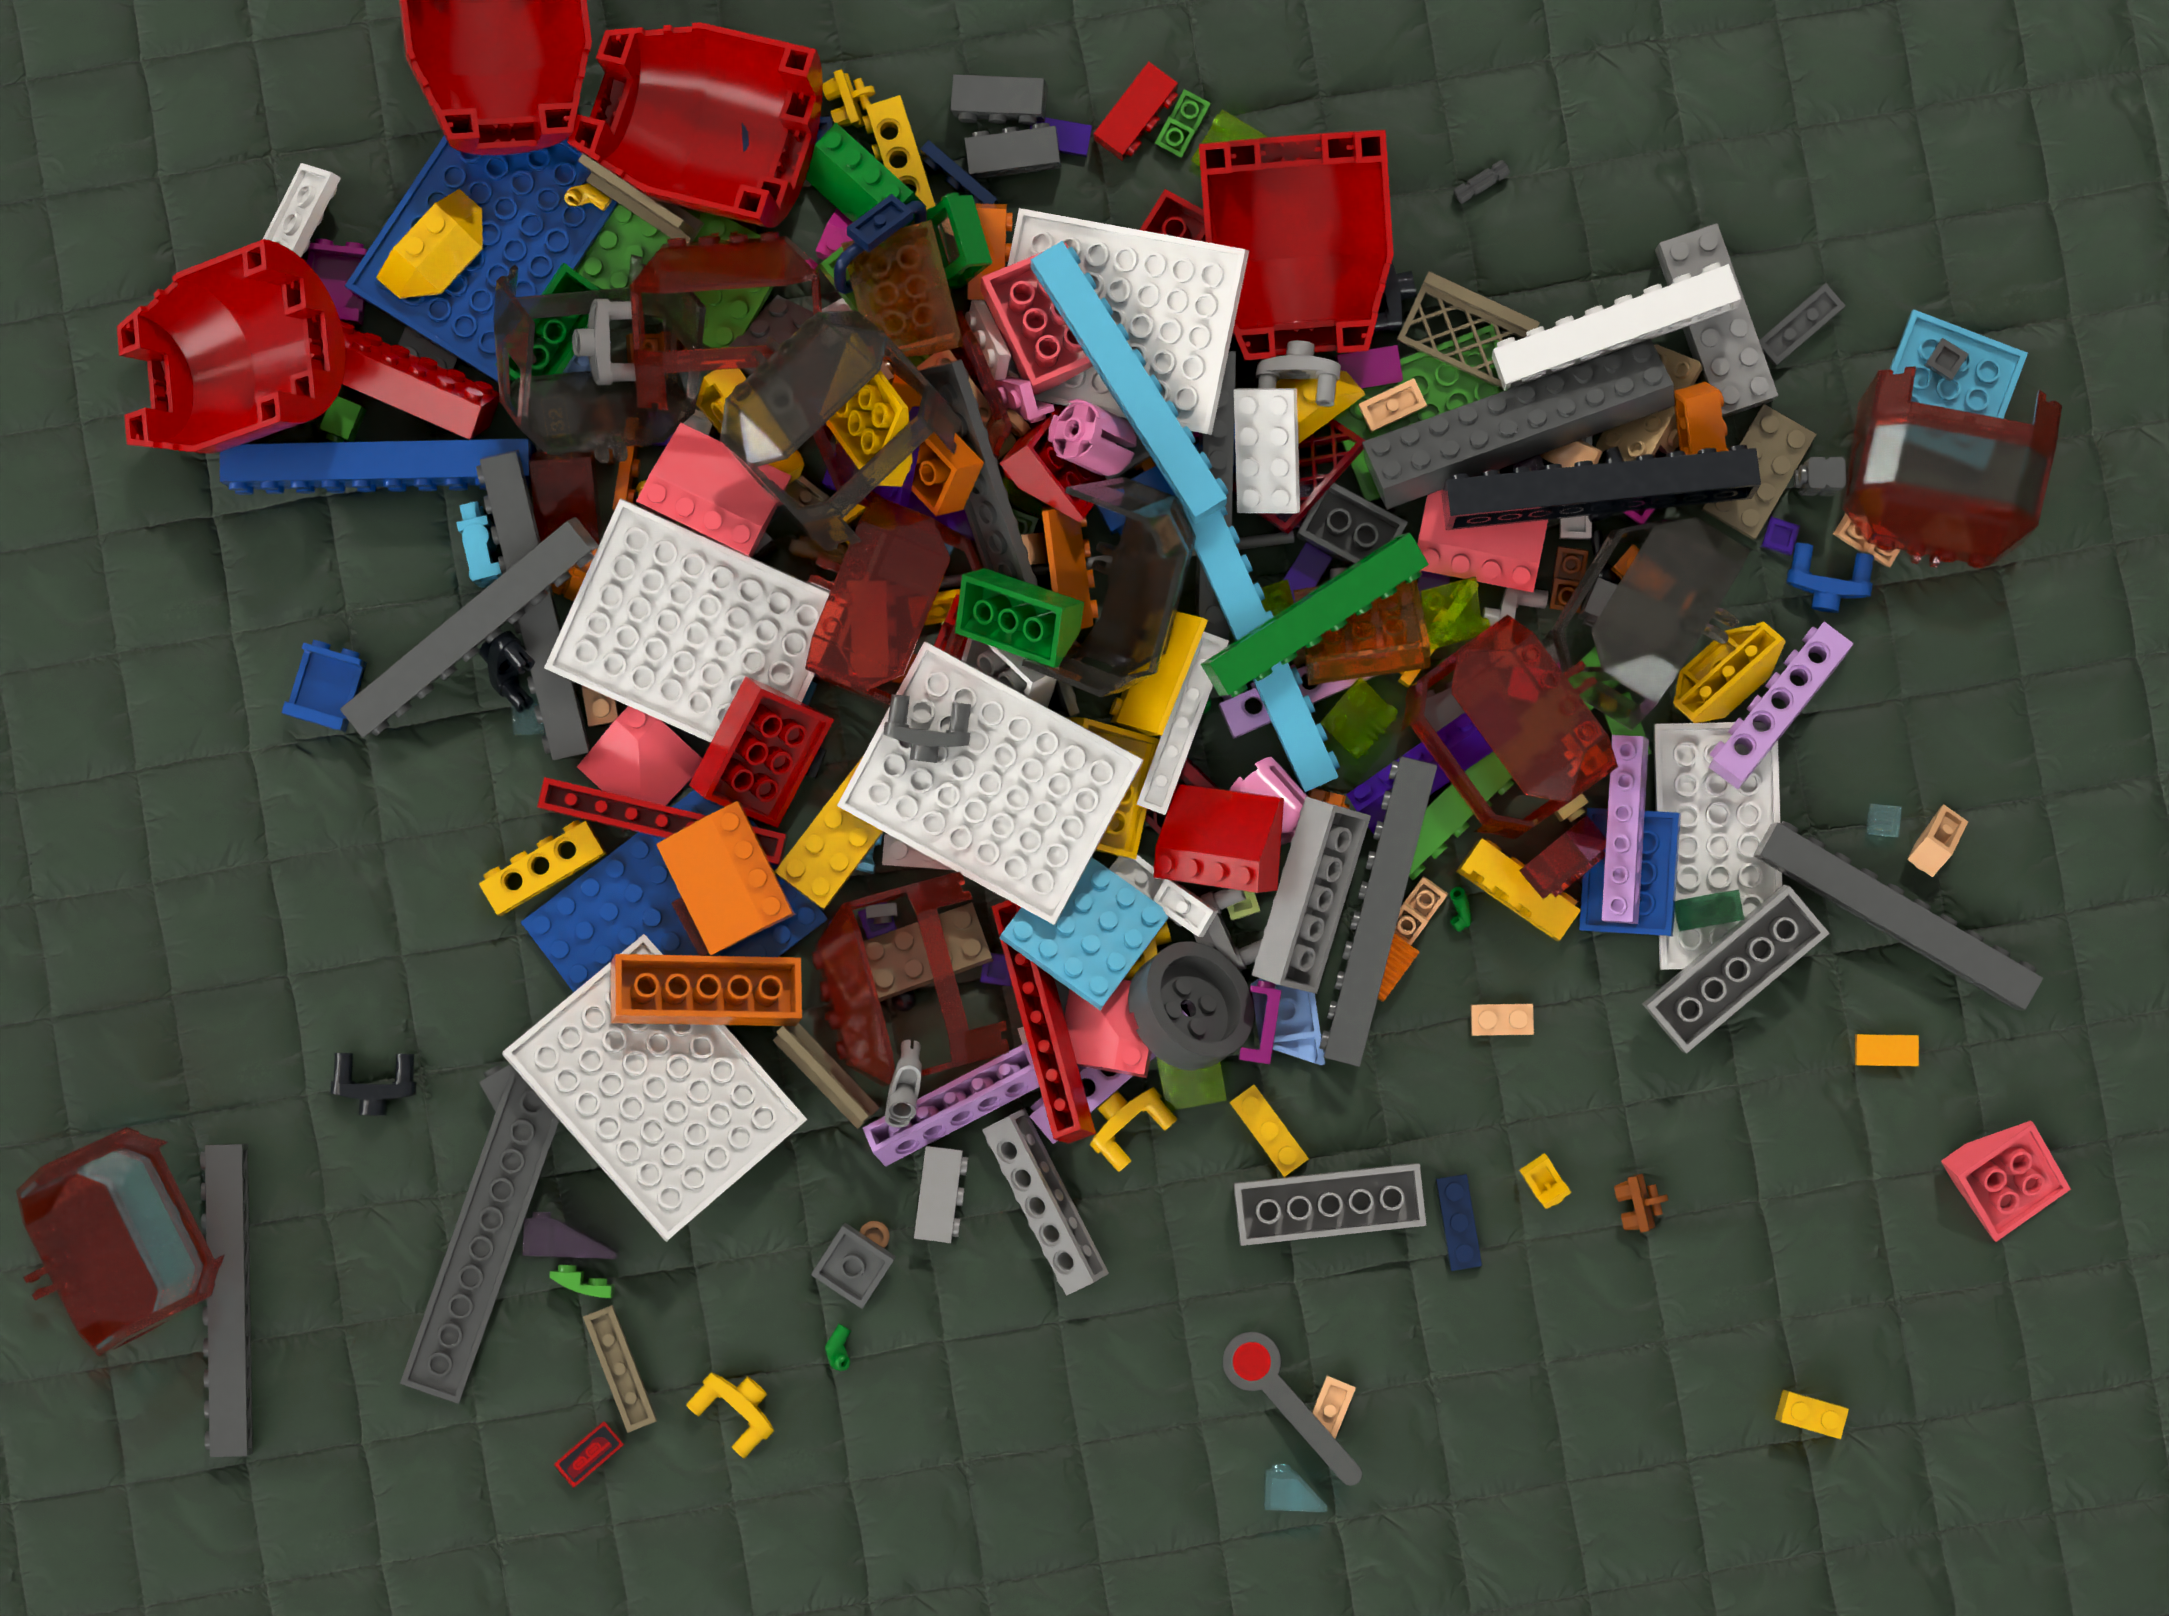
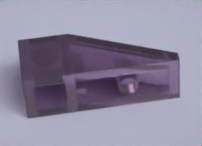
[523,1212,619,1259]

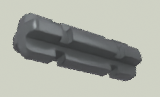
[1453,160,1510,204]

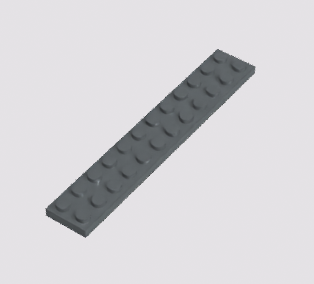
[918,359,1079,717]
[400,1033,560,1404]

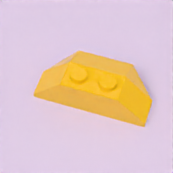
[376,189,483,299]
[1276,370,1365,444]
[1673,622,1785,723]

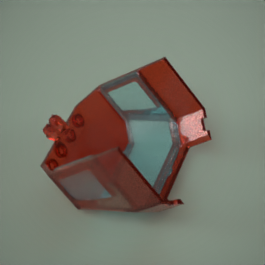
[16,1127,225,1357]

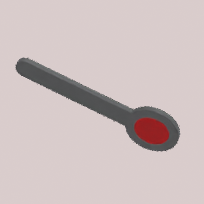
[1223,1332,1363,1486]

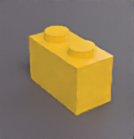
[1775,1389,1849,1439]

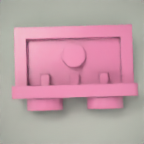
[995,376,1055,423]

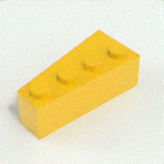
[696,358,804,484]
[1456,838,1581,941]

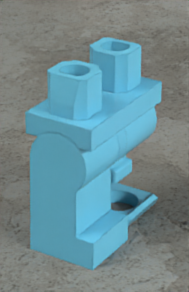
[456,501,502,588]

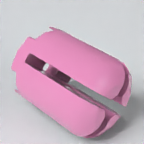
[1048,399,1137,476]
[1230,757,1308,845]

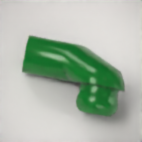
[1450,887,1472,932]
[825,1323,851,1371]

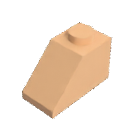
[1907,804,1968,877]

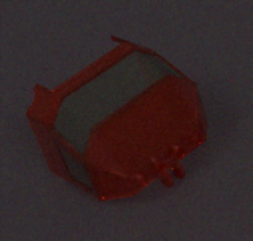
[1843,366,2062,568]

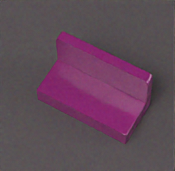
[1335,345,1403,388]

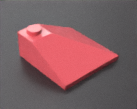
[577,706,703,806]
[1064,979,1152,1078]
[1941,1121,2071,1242]

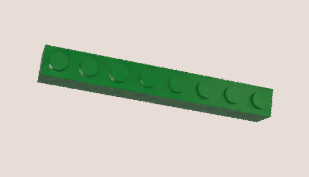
[1200,533,1429,698]

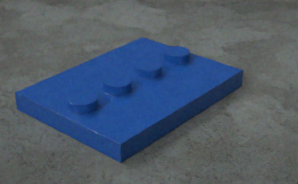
[1579,808,1681,936]

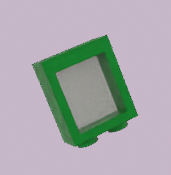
[921,193,992,290]

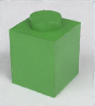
[319,396,367,442]

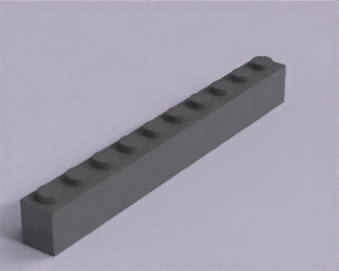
[1195,351,1236,646]
[476,449,590,761]
[340,517,599,738]
[1319,755,1437,1067]
[1753,821,2043,1010]
[200,1144,253,1457]

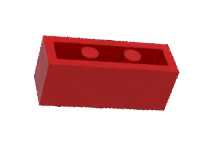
[1093,61,1179,161]

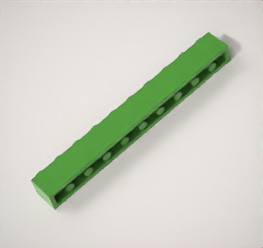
[1409,641,1627,880]

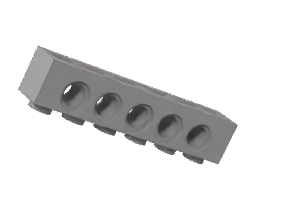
[982,1108,1109,1296]

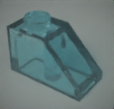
[1263,1464,1327,1512]

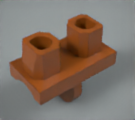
[1614,1173,1669,1233]

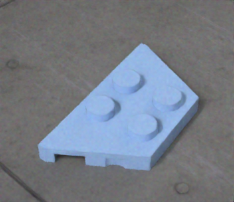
[1251,978,1325,1065]

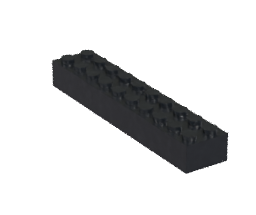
[1442,445,1761,530]

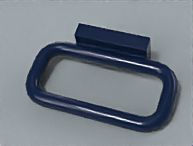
[834,194,927,294]

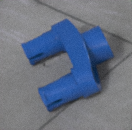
[1786,543,1874,613]

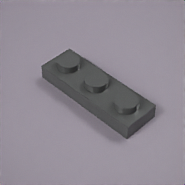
[1759,283,1846,367]

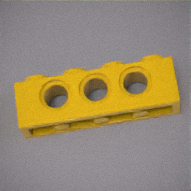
[862,95,935,225]
[479,819,607,916]

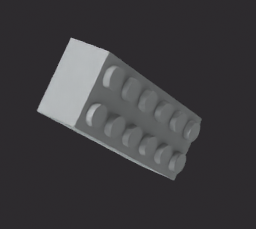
[1655,223,1778,418]
[1252,797,1371,994]
[1642,885,1830,1054]
[1233,1163,1427,1246]

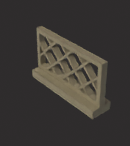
[578,154,704,249]
[1396,271,1540,390]
[773,1023,880,1129]

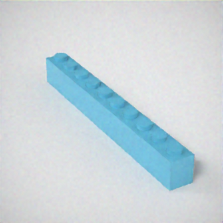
[1031,241,1229,525]
[1177,506,1340,792]

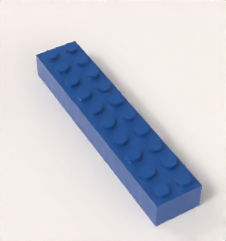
[220,439,537,495]

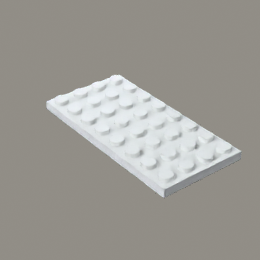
[1653,722,1782,970]

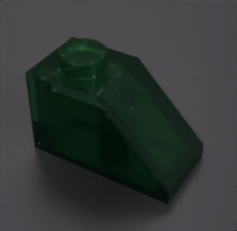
[1675,889,1744,932]

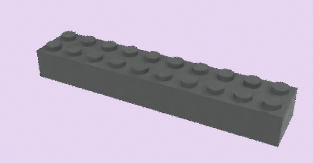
[1362,338,1675,510]

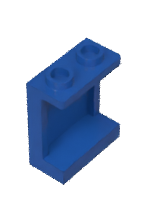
[281,639,367,732]

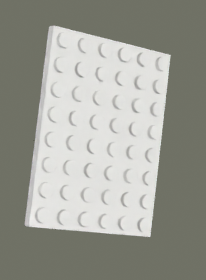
[983,208,1249,435]
[544,498,848,742]
[837,641,1144,925]
[502,934,807,1242]

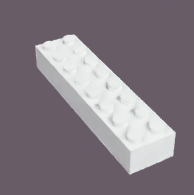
[1492,262,1741,391]

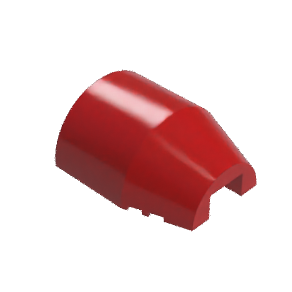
[399,0,592,155]
[567,22,823,228]
[1199,130,1394,360]
[117,239,346,454]

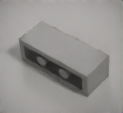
[914,1146,968,1243]

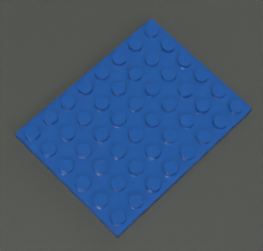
[345,135,618,385]
[521,790,828,992]

